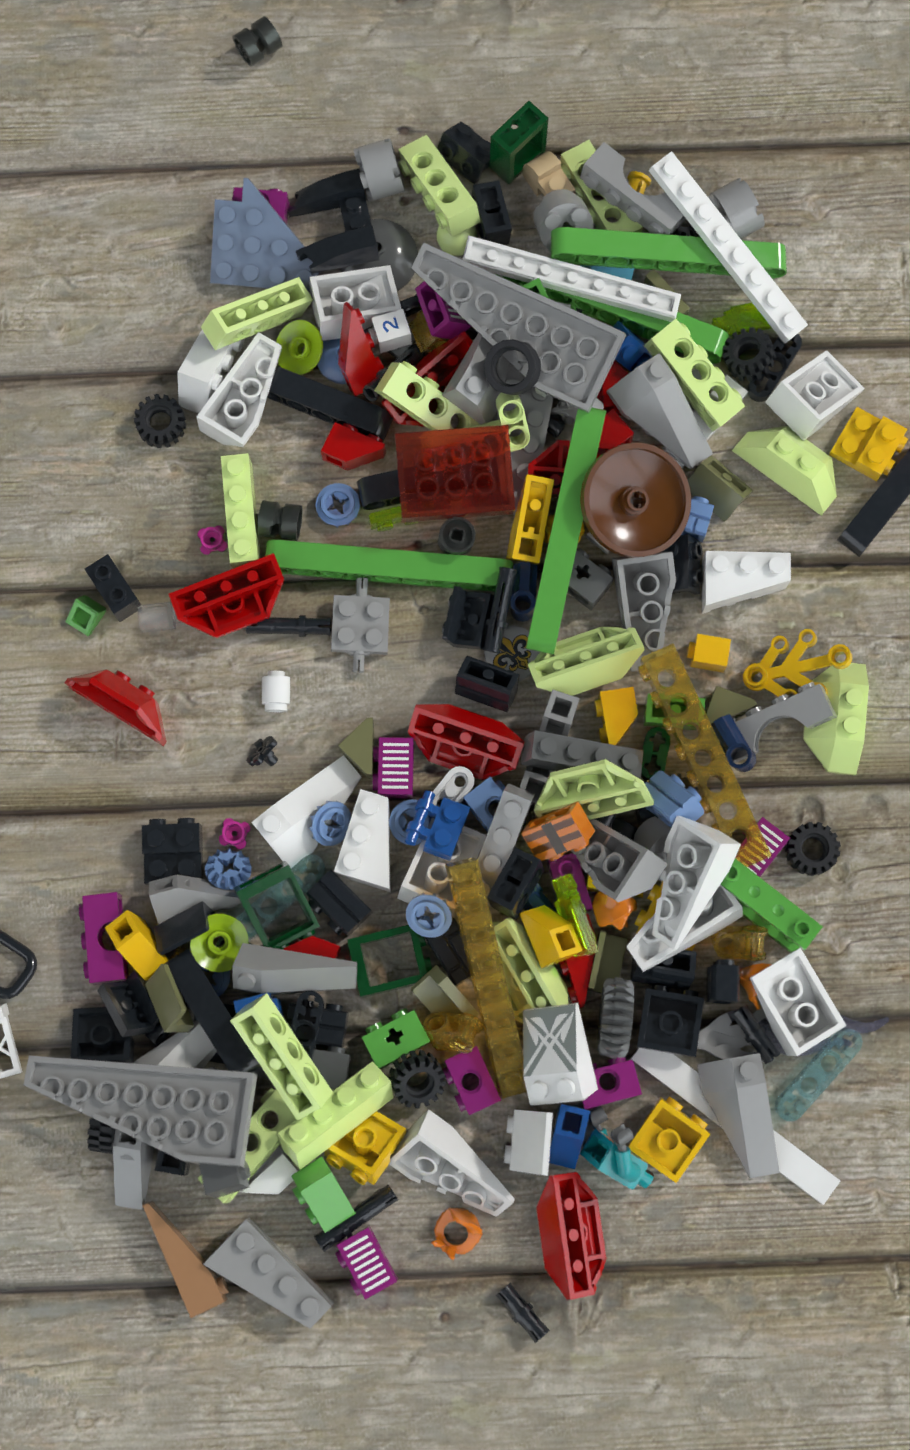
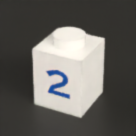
[368,309,412,353]

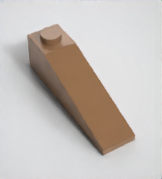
[143,1201,229,1318]

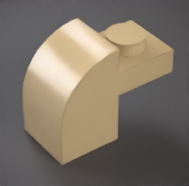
[523,151,576,196]

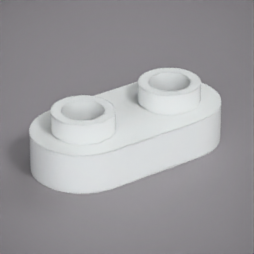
[432,766,474,806]

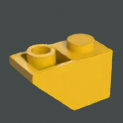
[594,687,638,746]
[520,905,583,968]
[105,910,168,981]

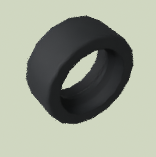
[484,339,541,395]

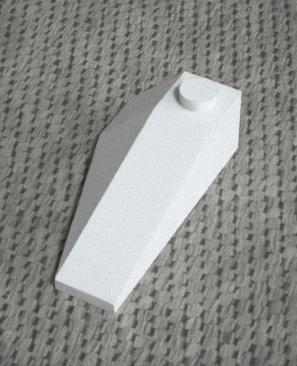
[252,755,362,870]

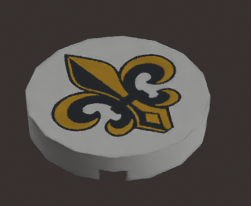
[484,626,540,681]

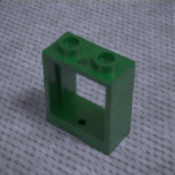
[490,101,549,185]
[234,861,320,950]
[347,924,432,998]

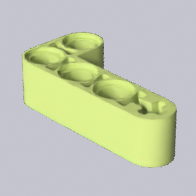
[421,393,530,471]

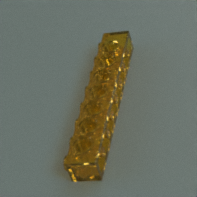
[638,643,772,867]
[445,857,527,1098]

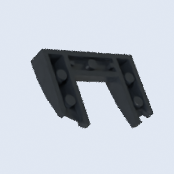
[288,168,379,273]

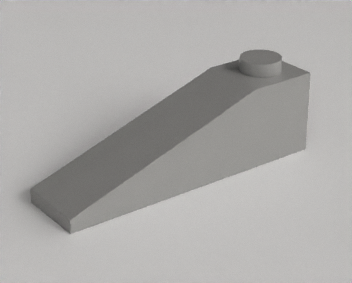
[442,333,509,424]
[606,353,713,469]
[611,552,676,672]
[571,819,667,902]
[233,943,357,995]
[697,1053,780,1178]

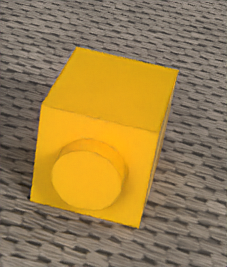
[687,634,731,673]

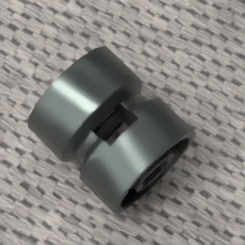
[233,16,282,67]
[257,500,303,541]
[438,517,476,555]

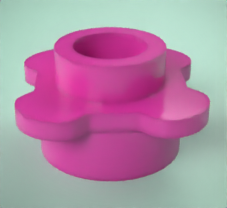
[197,525,228,555]
[219,818,251,850]

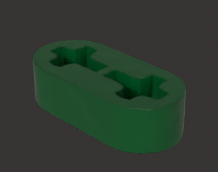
[641,727,670,780]

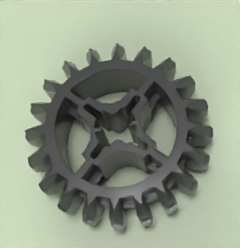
[597,977,634,1058]

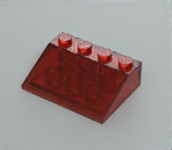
[395,425,515,523]

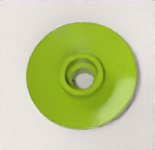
[276,320,323,375]
[190,913,249,972]

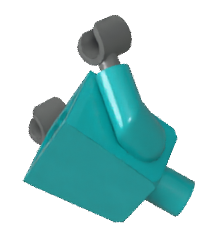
[580,1106,654,1190]

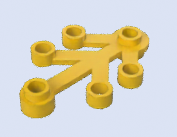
[743,629,853,697]

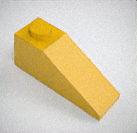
[506,474,554,564]

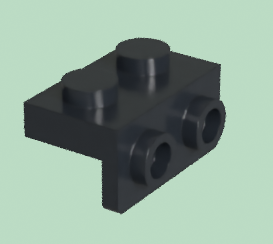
[437,121,490,184]
[661,534,703,595]
[442,586,494,650]
[97,970,159,1037]

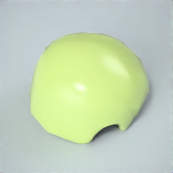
[436,225,478,256]

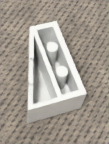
[178,330,245,414]
[702,551,791,614]
[334,789,391,892]

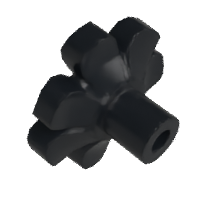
[246,736,278,767]

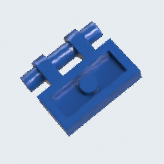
[405,790,471,861]

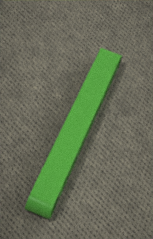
[551,227,787,279]
[493,273,729,364]
[526,407,606,655]
[265,540,513,592]

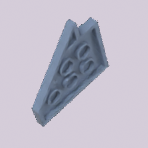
[210,178,320,292]

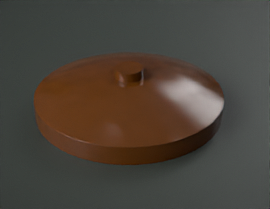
[580,443,691,558]

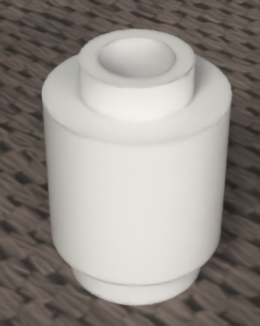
[262,671,290,712]

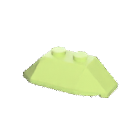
[732,426,837,516]
[528,627,645,696]
[803,661,869,775]
[534,759,654,820]
[485,917,568,1023]

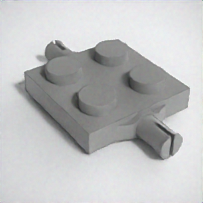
[331,578,390,673]

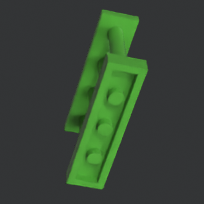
[720,858,823,953]

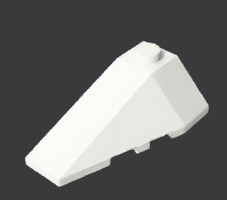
[197,332,282,447]
[652,816,741,950]
[626,885,743,972]
[134,1020,217,1069]
[389,1110,515,1217]

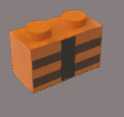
[521,801,595,862]

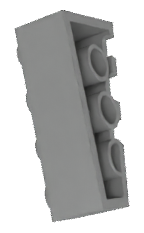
[203,1217,334,1329]

